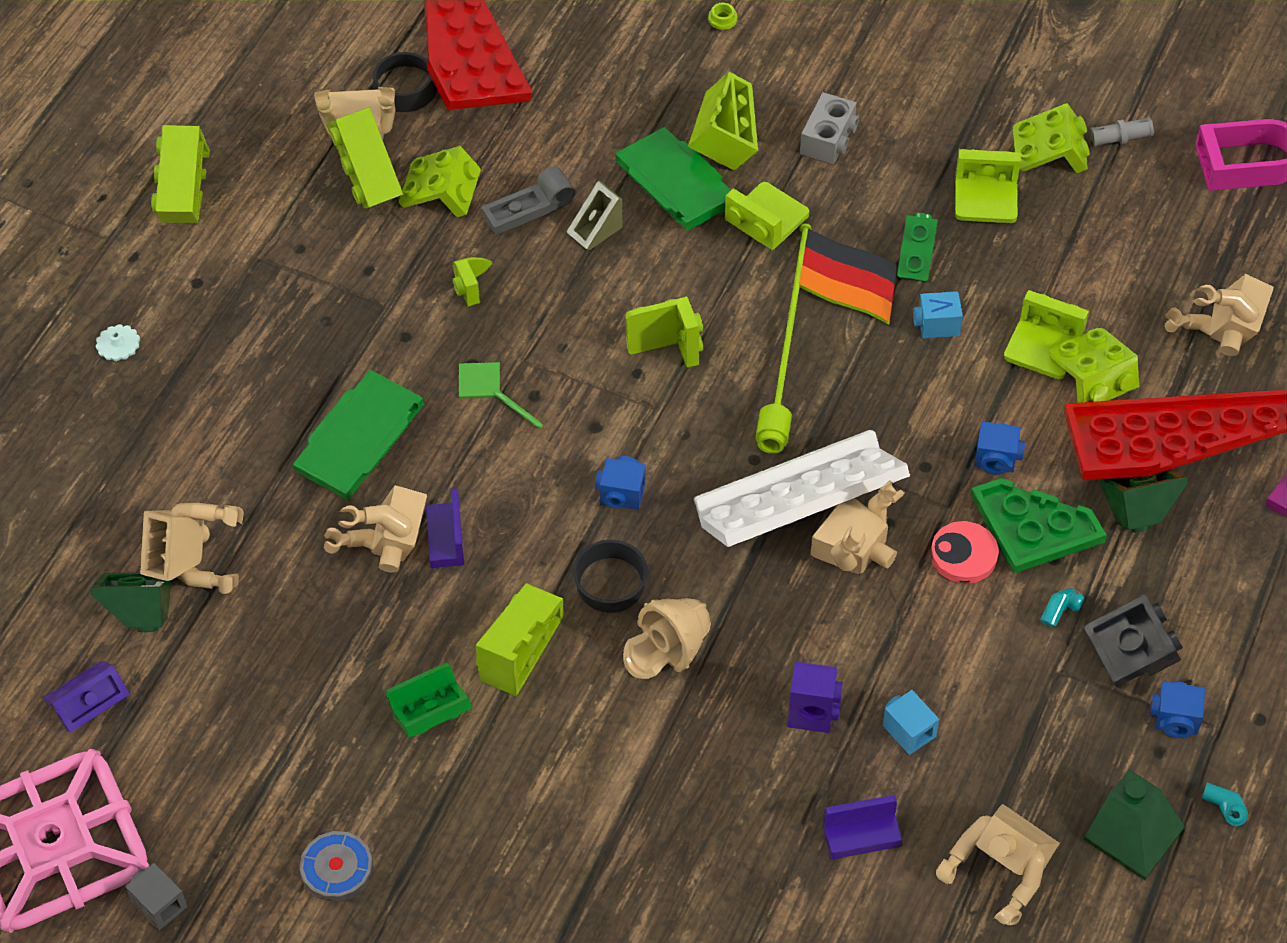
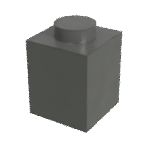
[125,863,187,931]

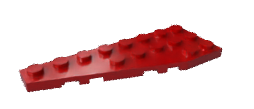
[424,0,533,110]
[1064,390,1287,480]

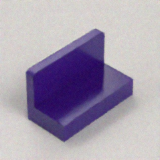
[426,488,464,568]
[43,661,130,733]
[823,795,902,860]

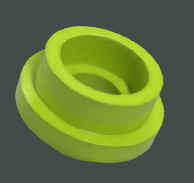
[708,3,738,30]

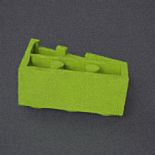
[688,72,758,171]
[326,107,403,209]
[151,125,210,224]
[476,583,564,697]

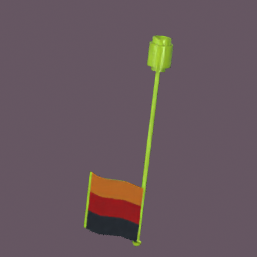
[755,223,897,454]

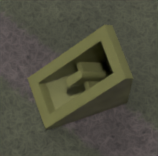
[567,181,623,250]

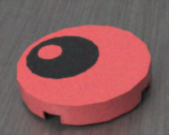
[931,521,999,583]

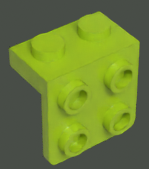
[1013,103,1090,173]
[399,146,481,217]
[955,149,1021,223]
[725,182,809,250]
[1004,290,1089,379]
[625,297,703,368]
[1049,328,1139,403]

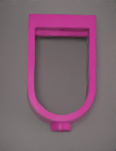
[1195,119,1287,191]

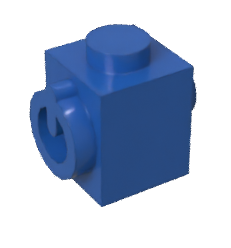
[974,421,1025,475]
[595,456,646,510]
[1150,681,1205,738]

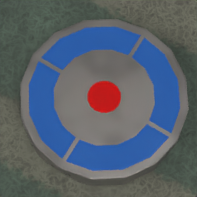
[300,831,373,902]

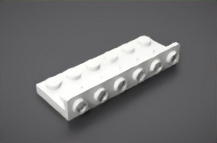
[694,430,910,547]

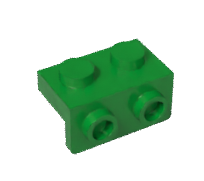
[386,662,472,738]

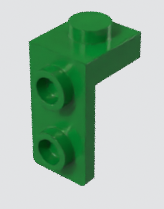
[897,213,938,282]

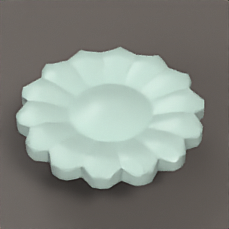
[96,324,140,362]

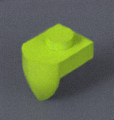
[453,257,492,307]

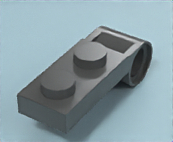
[481,166,576,235]

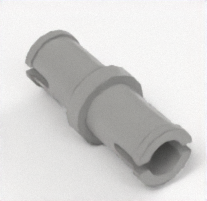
[1089,117,1154,147]

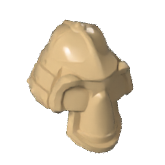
[623,598,711,679]

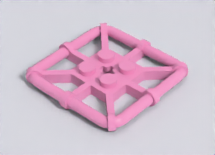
[0,749,149,933]

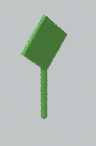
[459,362,543,429]

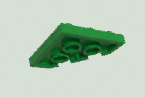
[970,478,1107,574]

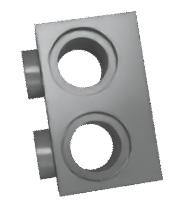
[800,92,859,165]

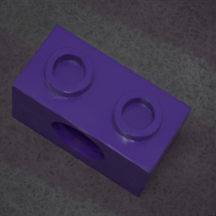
[788,662,843,733]

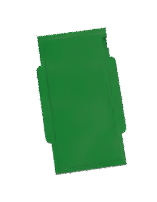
[615,127,731,231]
[293,370,424,501]

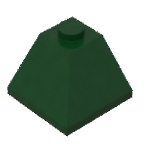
[1100,469,1188,533]
[91,572,172,633]
[1084,769,1185,880]

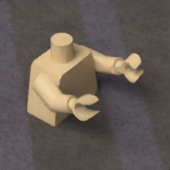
[314,87,396,140]
[1165,274,1274,356]
[811,480,904,574]
[324,485,427,573]
[140,503,244,594]
[936,804,1060,925]

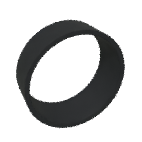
[372,52,437,112]
[573,540,648,613]

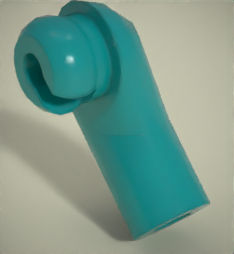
[1040,588,1084,628]
[1202,782,1248,826]

